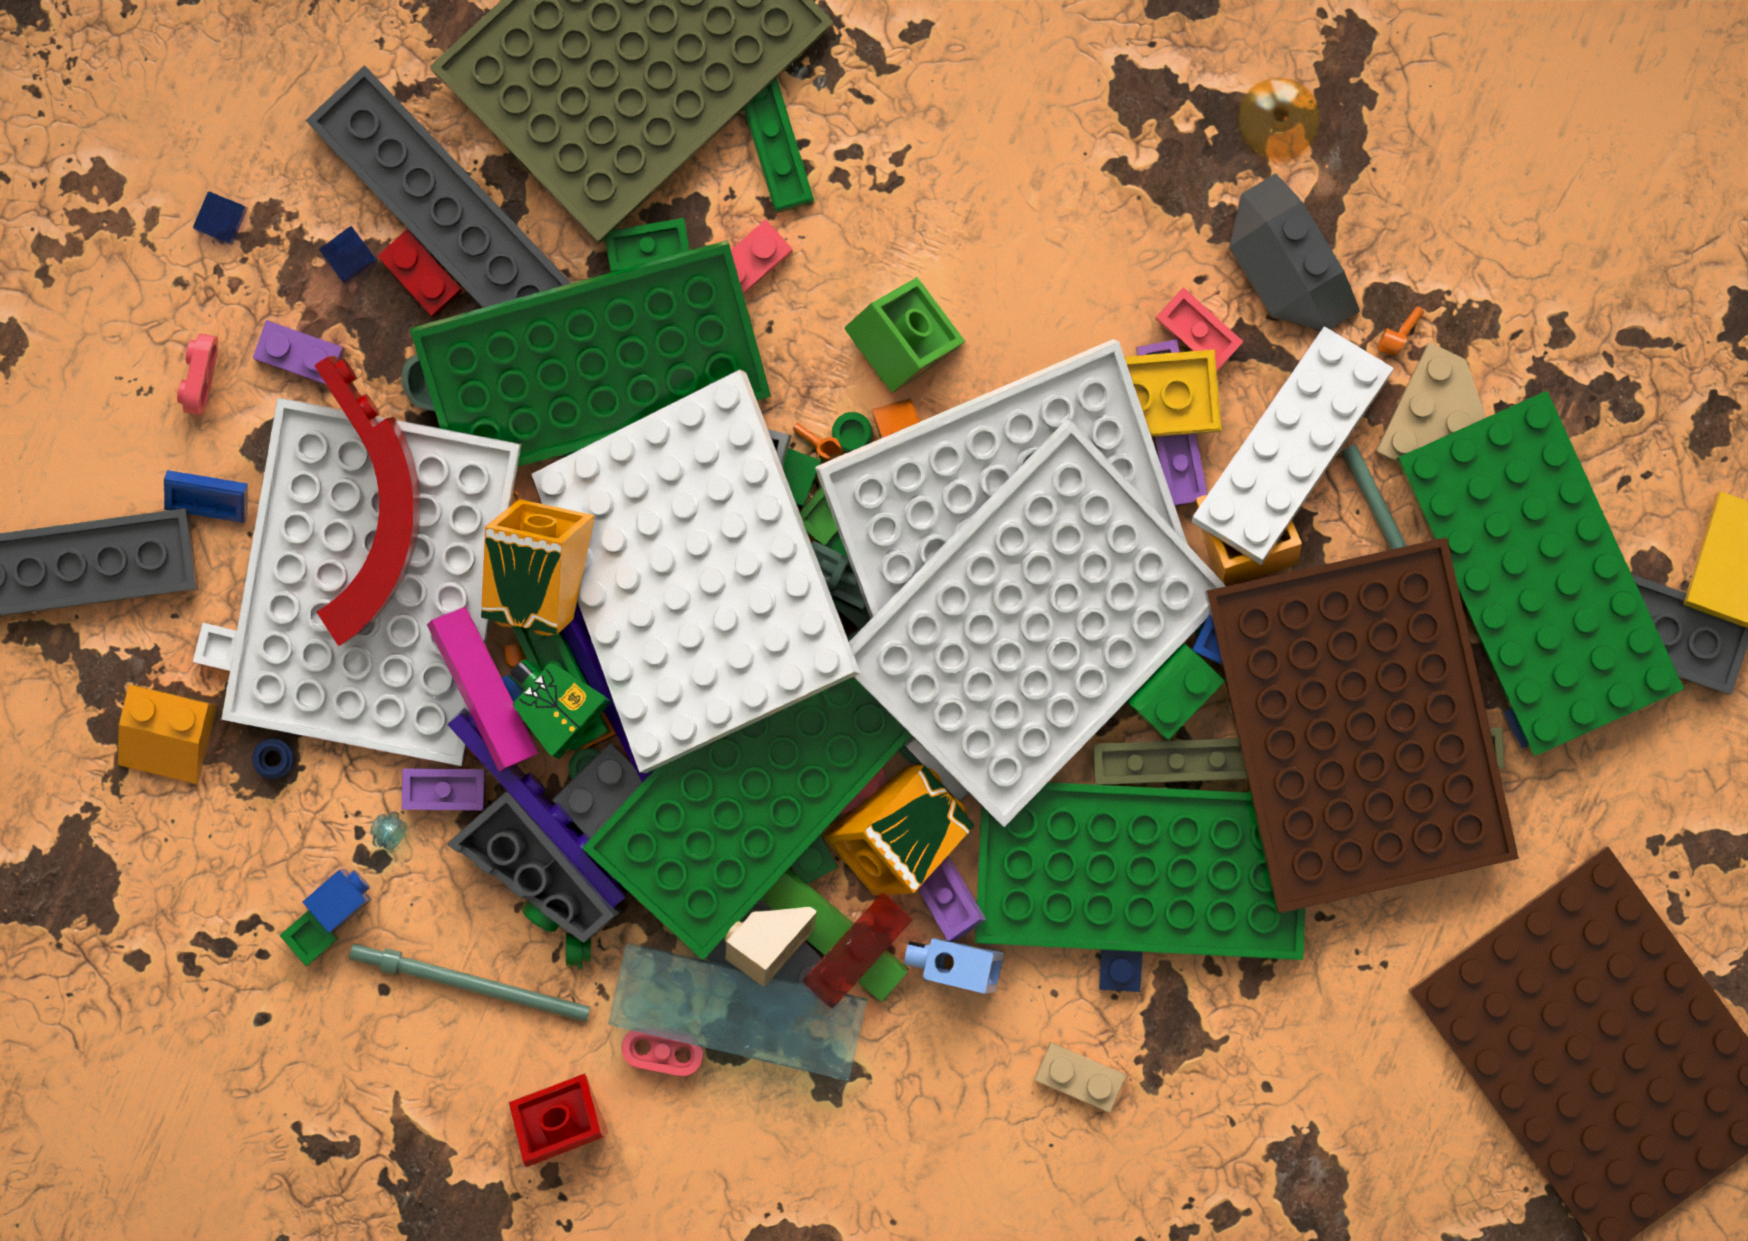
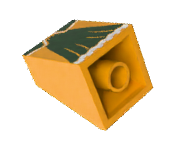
[481,499,594,636]
[824,765,975,896]

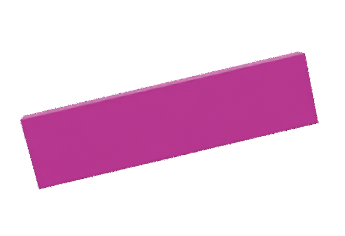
[426,606,538,772]

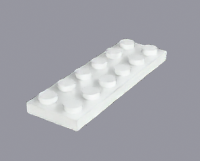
[1192,326,1393,565]

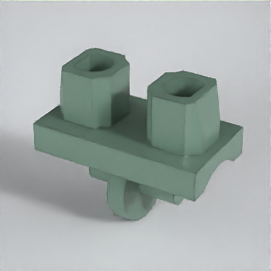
[812,541,865,611]

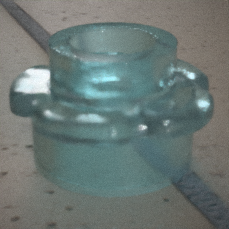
[370,811,407,851]

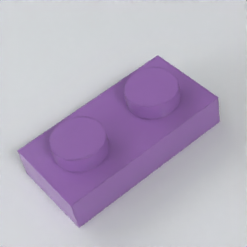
[253,320,345,385]
[402,769,486,810]
[918,855,986,942]

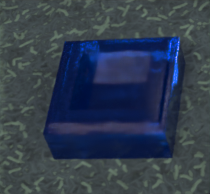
[193,191,248,245]
[319,226,377,284]

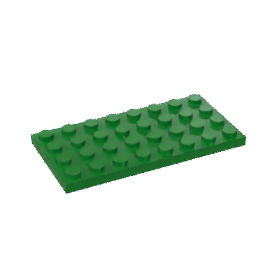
[410,240,771,467]
[1396,391,1684,756]
[582,677,912,960]
[975,782,1305,960]

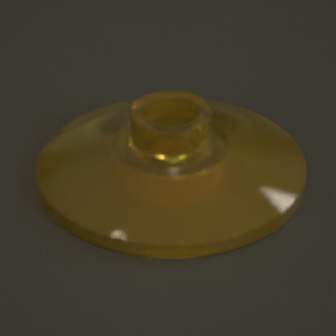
[1238,77,1319,158]

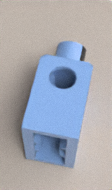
[904,938,1005,994]

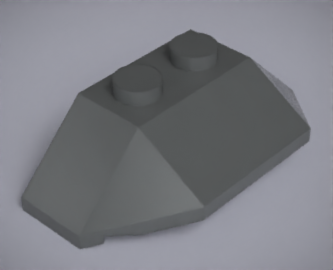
[1229,173,1360,332]

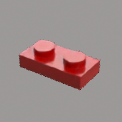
[377,229,463,318]

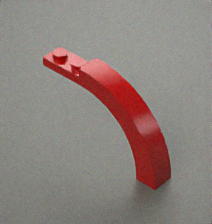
[314,356,420,647]

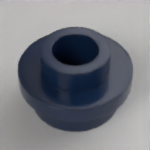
[252,739,294,779]

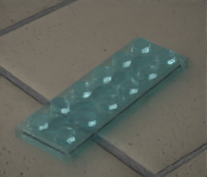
[608,943,868,1081]

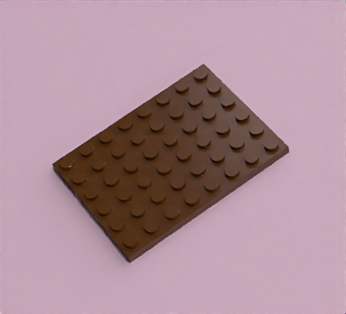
[1205,537,1519,913]
[1408,846,1748,1241]

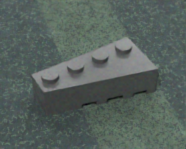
[447,791,623,943]

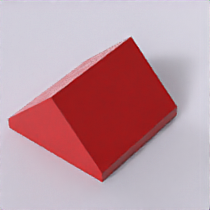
[509,1073,608,1167]

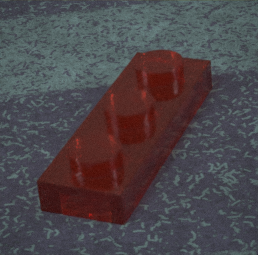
[802,892,913,1009]

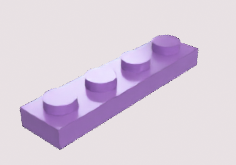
[1136,339,1208,506]

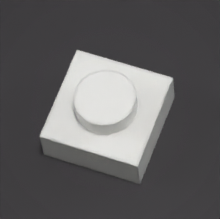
[193,623,237,671]

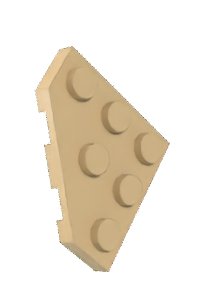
[1374,342,1486,464]

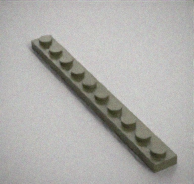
[1093,727,1505,785]

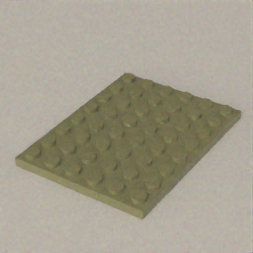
[430,0,834,245]

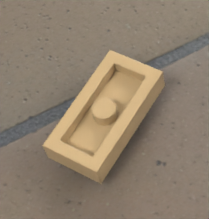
[1034,1042,1126,1113]

